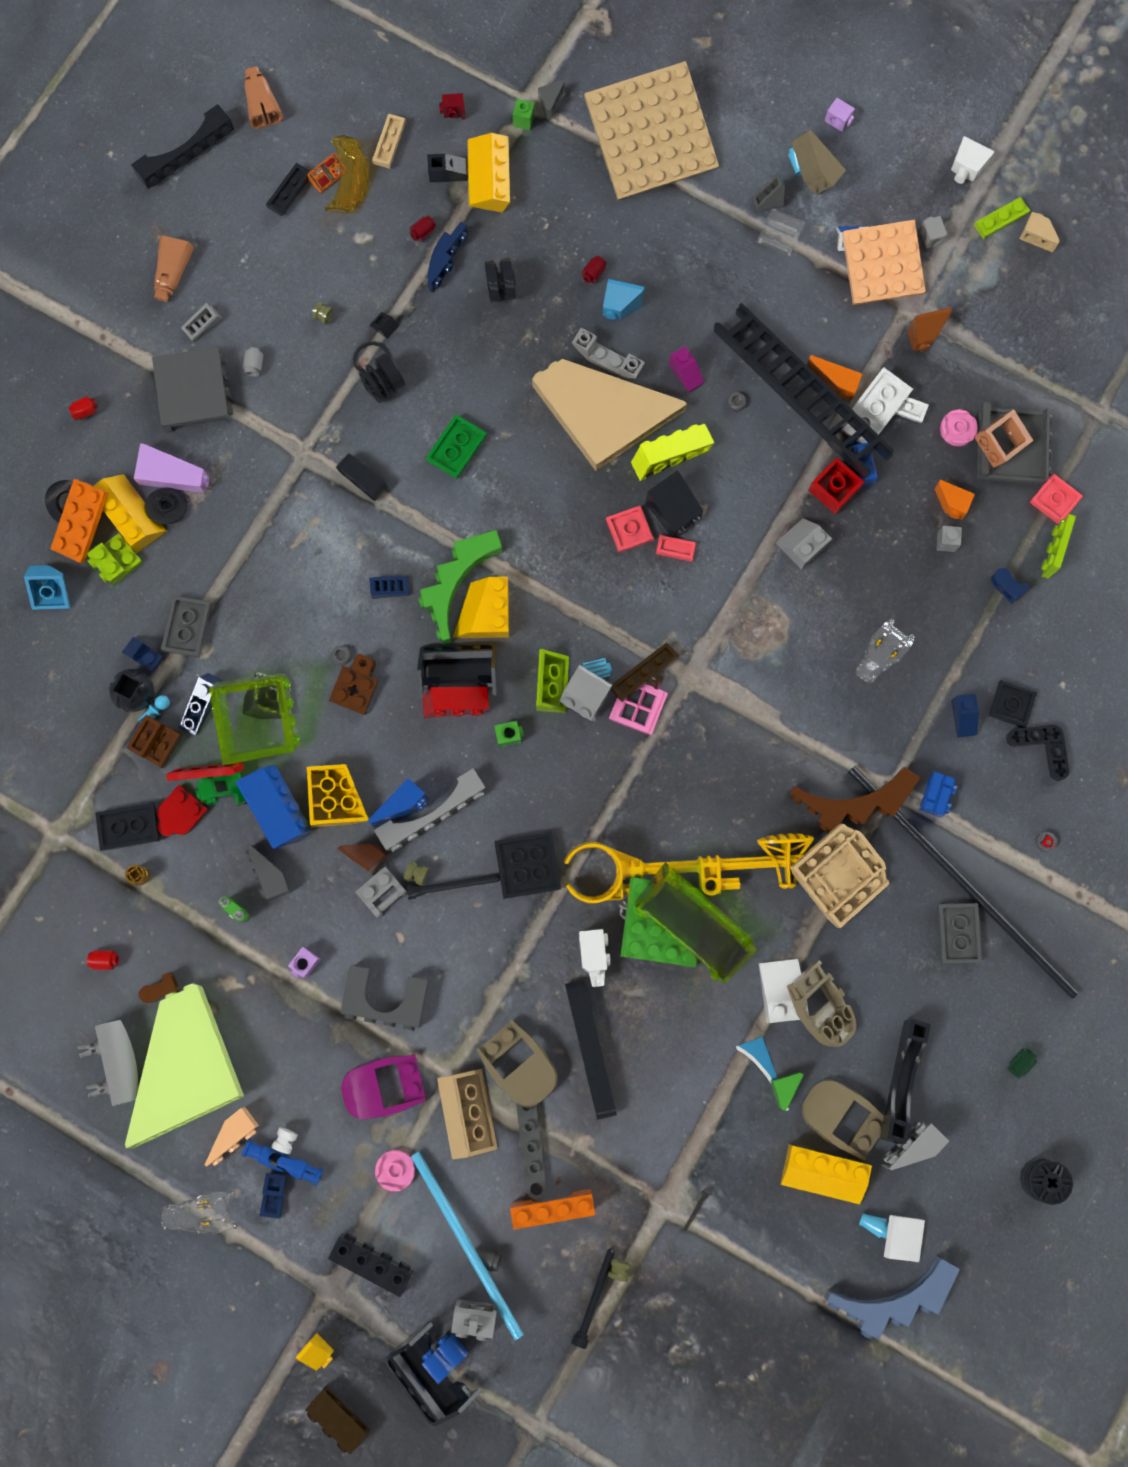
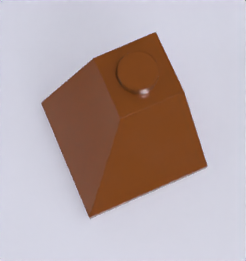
[908,307,952,352]

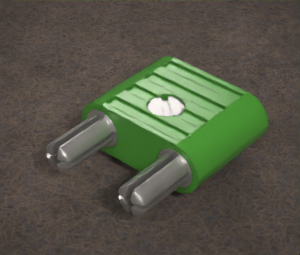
[218,896,250,923]

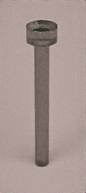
[683,1191,710,1231]

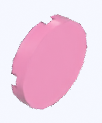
[940,409,978,446]
[375,1150,416,1191]

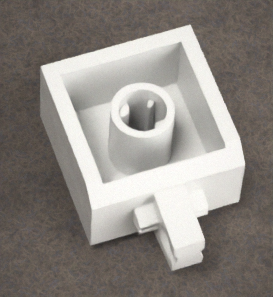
[579,929,610,987]

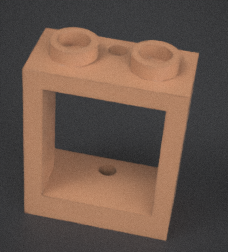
[974,409,1033,468]

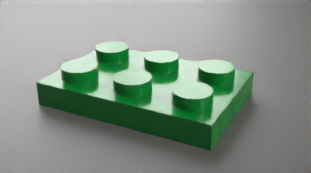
[425,414,487,480]

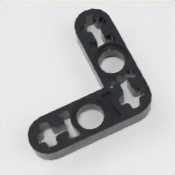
[1006,725,1069,781]

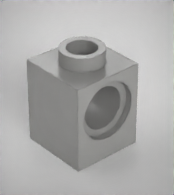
[919,216,947,249]

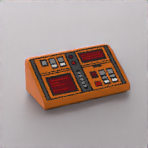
[307,153,348,193]

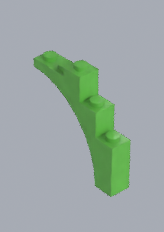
[418,530,502,644]

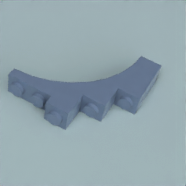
[824,1256,960,1340]

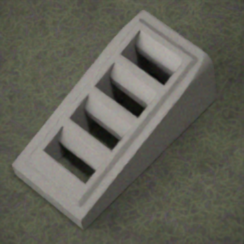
[181,302,223,342]

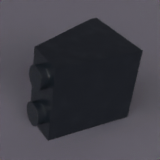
[645,470,703,537]

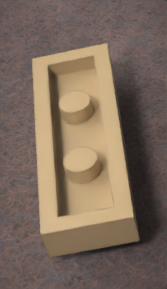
[372,114,406,169]

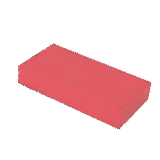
[656,535,696,562]

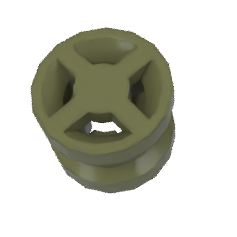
[312,302,334,325]
[608,1259,631,1282]

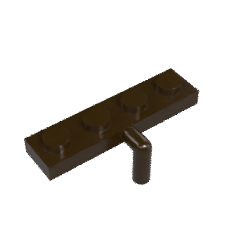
[610,642,679,702]

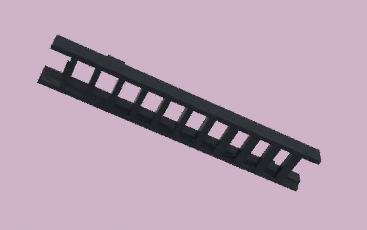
[714,303,894,479]

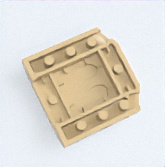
[790,823,889,928]

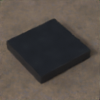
[988,680,1037,728]

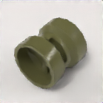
[404,861,429,886]

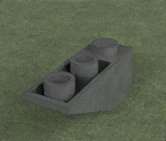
[246,844,292,901]

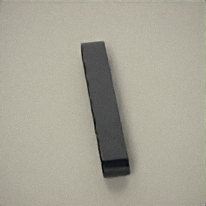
[565,979,617,1120]

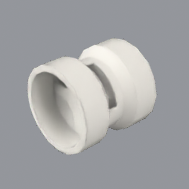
[271,1127,298,1154]

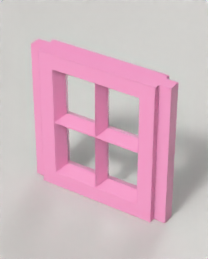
[609,684,668,735]

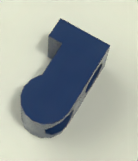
[991,568,1030,604]

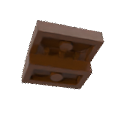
[127,715,183,768]

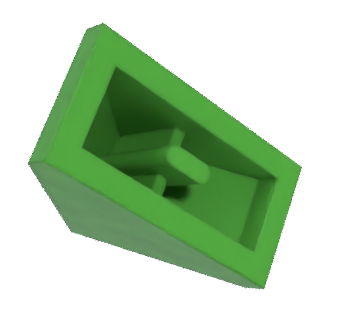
[770,1072,803,1111]

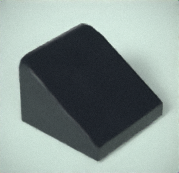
[370,312,398,338]

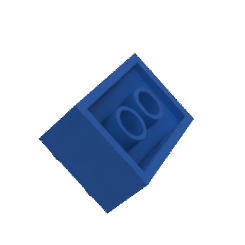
[368,778,428,828]

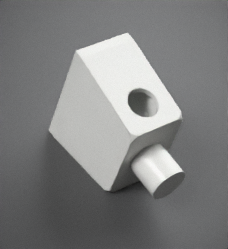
[951,136,994,184]

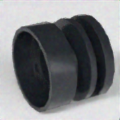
[358,353,406,403]
[1020,1157,1073,1205]

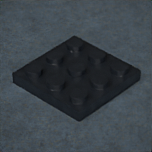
[494,832,561,899]

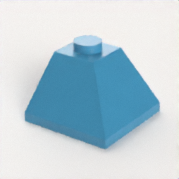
[602,279,644,320]
[24,565,71,610]

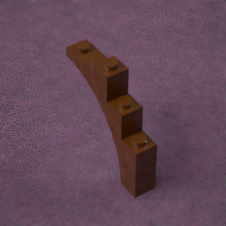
[790,767,920,833]

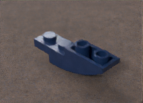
[428,222,468,292]

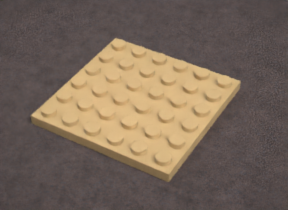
[584,61,719,201]

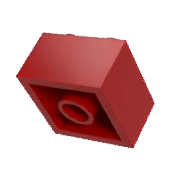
[808,457,864,515]

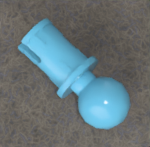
[138,695,170,723]

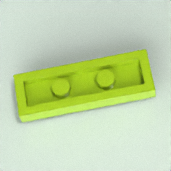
[974,197,1030,240]

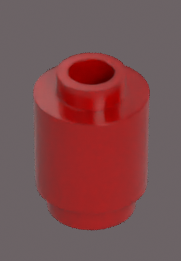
[68,396,98,421]
[87,950,119,970]

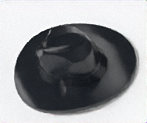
[45,480,73,523]

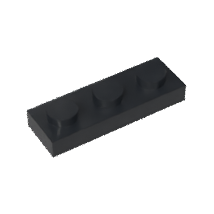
[266,163,311,216]

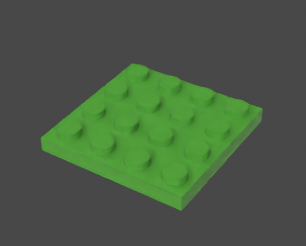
[621,877,704,967]

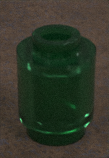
[1007,1049,1037,1079]

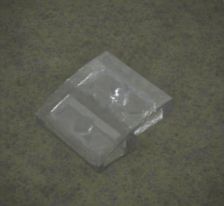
[757,208,805,256]

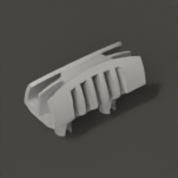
[77,1020,139,1107]

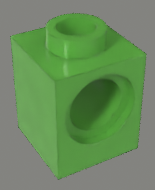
[513,99,535,131]
[494,721,524,747]

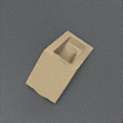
[1019,212,1060,253]

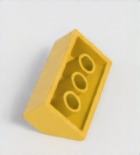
[467,133,510,213]
[93,474,167,553]
[781,1144,872,1204]

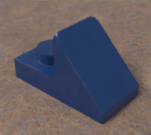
[122,637,164,673]

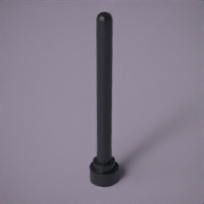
[406,874,500,900]
[571,1248,615,1349]

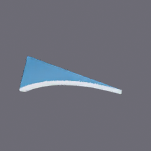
[736,1037,789,1111]

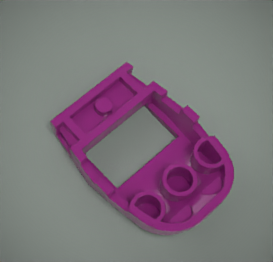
[341,1054,427,1120]

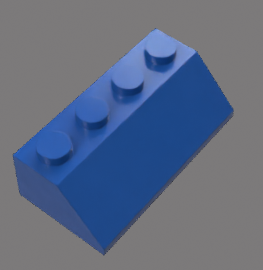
[235,765,313,849]

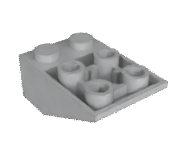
[881,1121,949,1170]

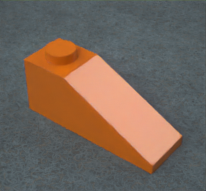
[807,355,862,400]

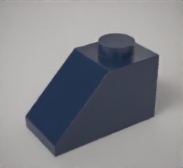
[951,694,979,738]

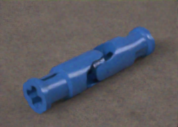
[242,1139,324,1186]

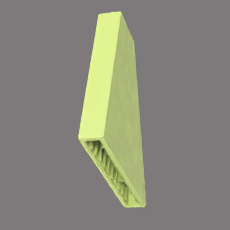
[125,984,244,1149]

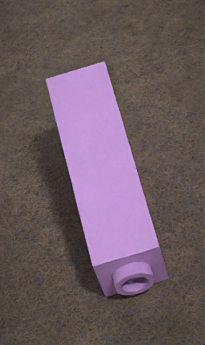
[134,443,209,493]

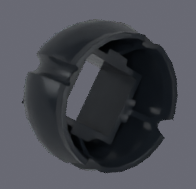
[109,669,154,712]

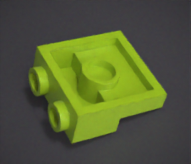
[87,533,143,586]

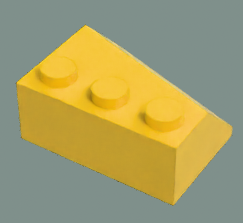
[452,577,509,639]
[307,764,369,828]

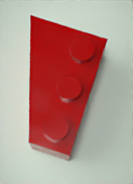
[423,687,489,718]

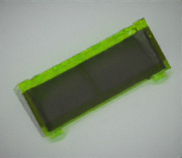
[635,862,757,984]

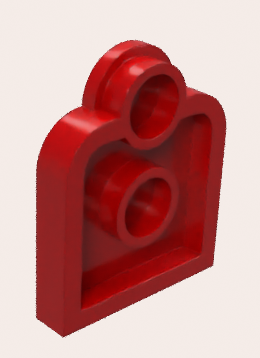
[157,785,209,836]

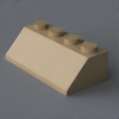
[437,1069,498,1159]

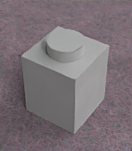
[937,526,962,552]

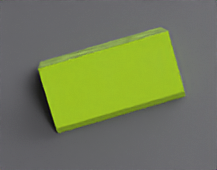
[536,649,569,713]

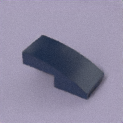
[259,1173,286,1219]

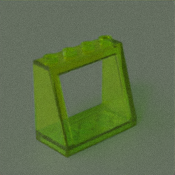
[209,673,300,765]

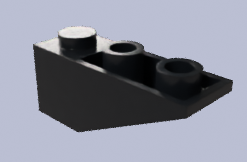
[427,154,468,183]

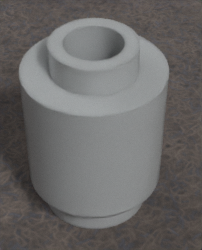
[243,347,264,377]

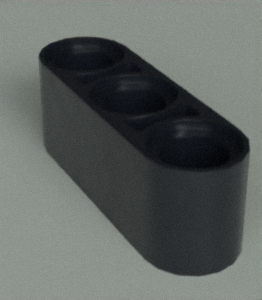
[336,453,388,501]

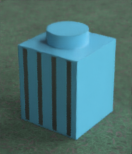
[583,658,612,681]

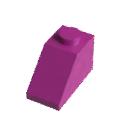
[669,346,704,393]

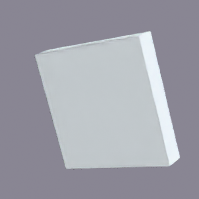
[884,1215,925,1262]

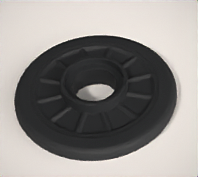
[145,488,187,525]

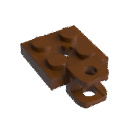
[329,654,379,715]

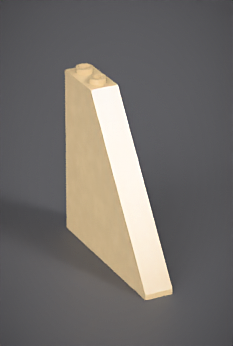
[532,359,687,471]

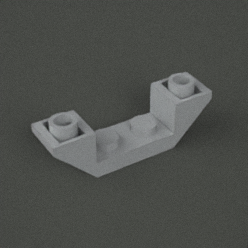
[572,328,645,379]

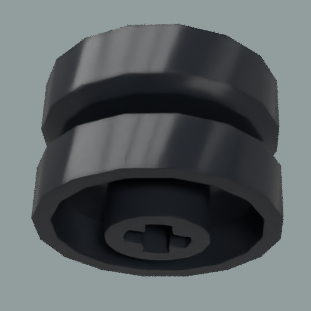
[484,258,516,303]

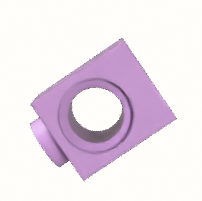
[825,98,855,132]
[288,947,321,979]

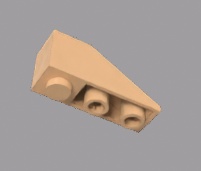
[205,1107,259,1167]

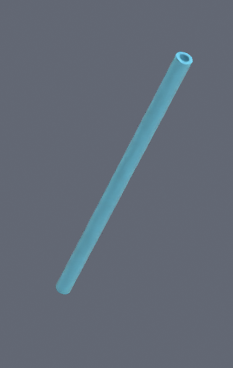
[411,1151,524,1340]

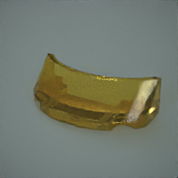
[325,135,370,213]

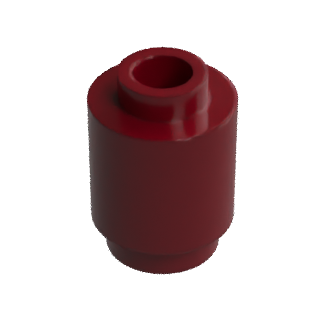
[409,215,436,242]
[581,256,607,284]

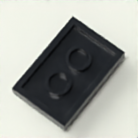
[95,803,160,851]

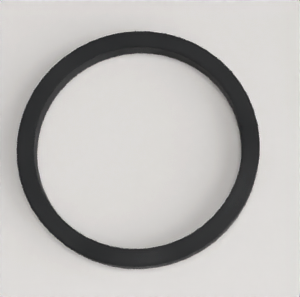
[353,342,390,371]

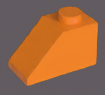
[934,480,975,520]

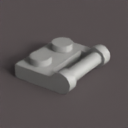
[355,867,407,918]

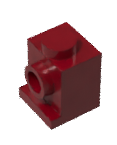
[439,93,465,120]

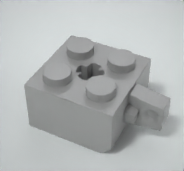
[451,1299,497,1341]

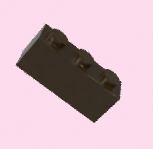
[305,1386,370,1455]

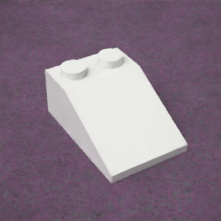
[759,959,809,1023]

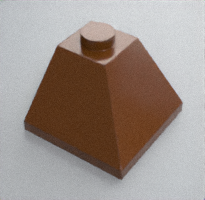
[337,843,387,875]

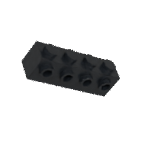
[328,1233,414,1297]

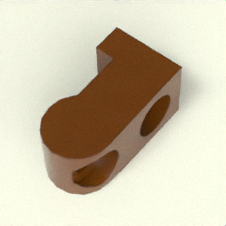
[139,972,180,1003]

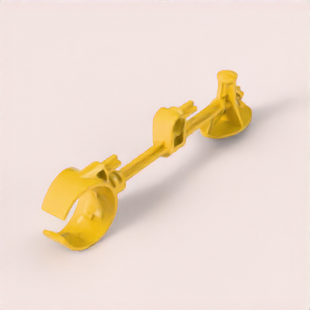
[564,833,814,903]

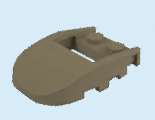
[787,960,856,1047]
[477,1020,558,1107]
[802,1079,884,1161]

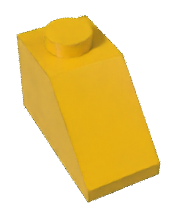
[295,1333,334,1371]

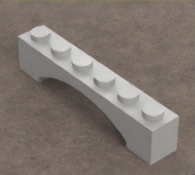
[374,769,486,852]

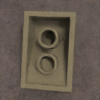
[791,130,846,195]

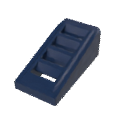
[369,576,410,599]

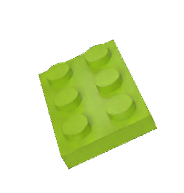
[1041,514,1076,579]

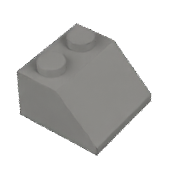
[776,518,832,570]
[560,665,612,721]

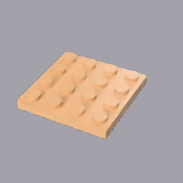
[842,220,926,305]

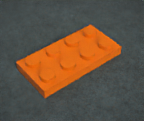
[50,479,109,563]

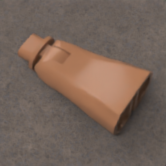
[244,67,284,129]
[154,236,195,302]

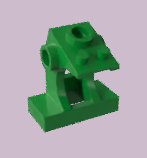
[196,772,246,806]

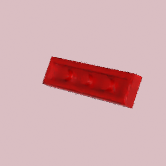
[166,762,244,781]

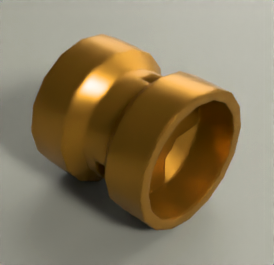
[125,865,150,886]

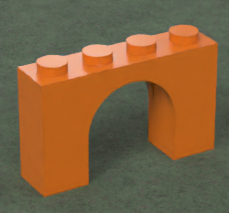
[510,1189,595,1230]

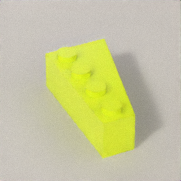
[631,424,714,481]

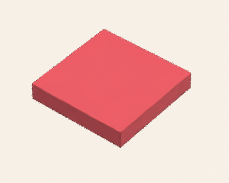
[1030,473,1083,524]
[606,505,654,553]

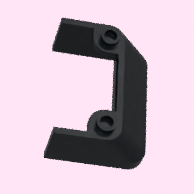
[417,643,497,698]
[385,1322,482,1426]

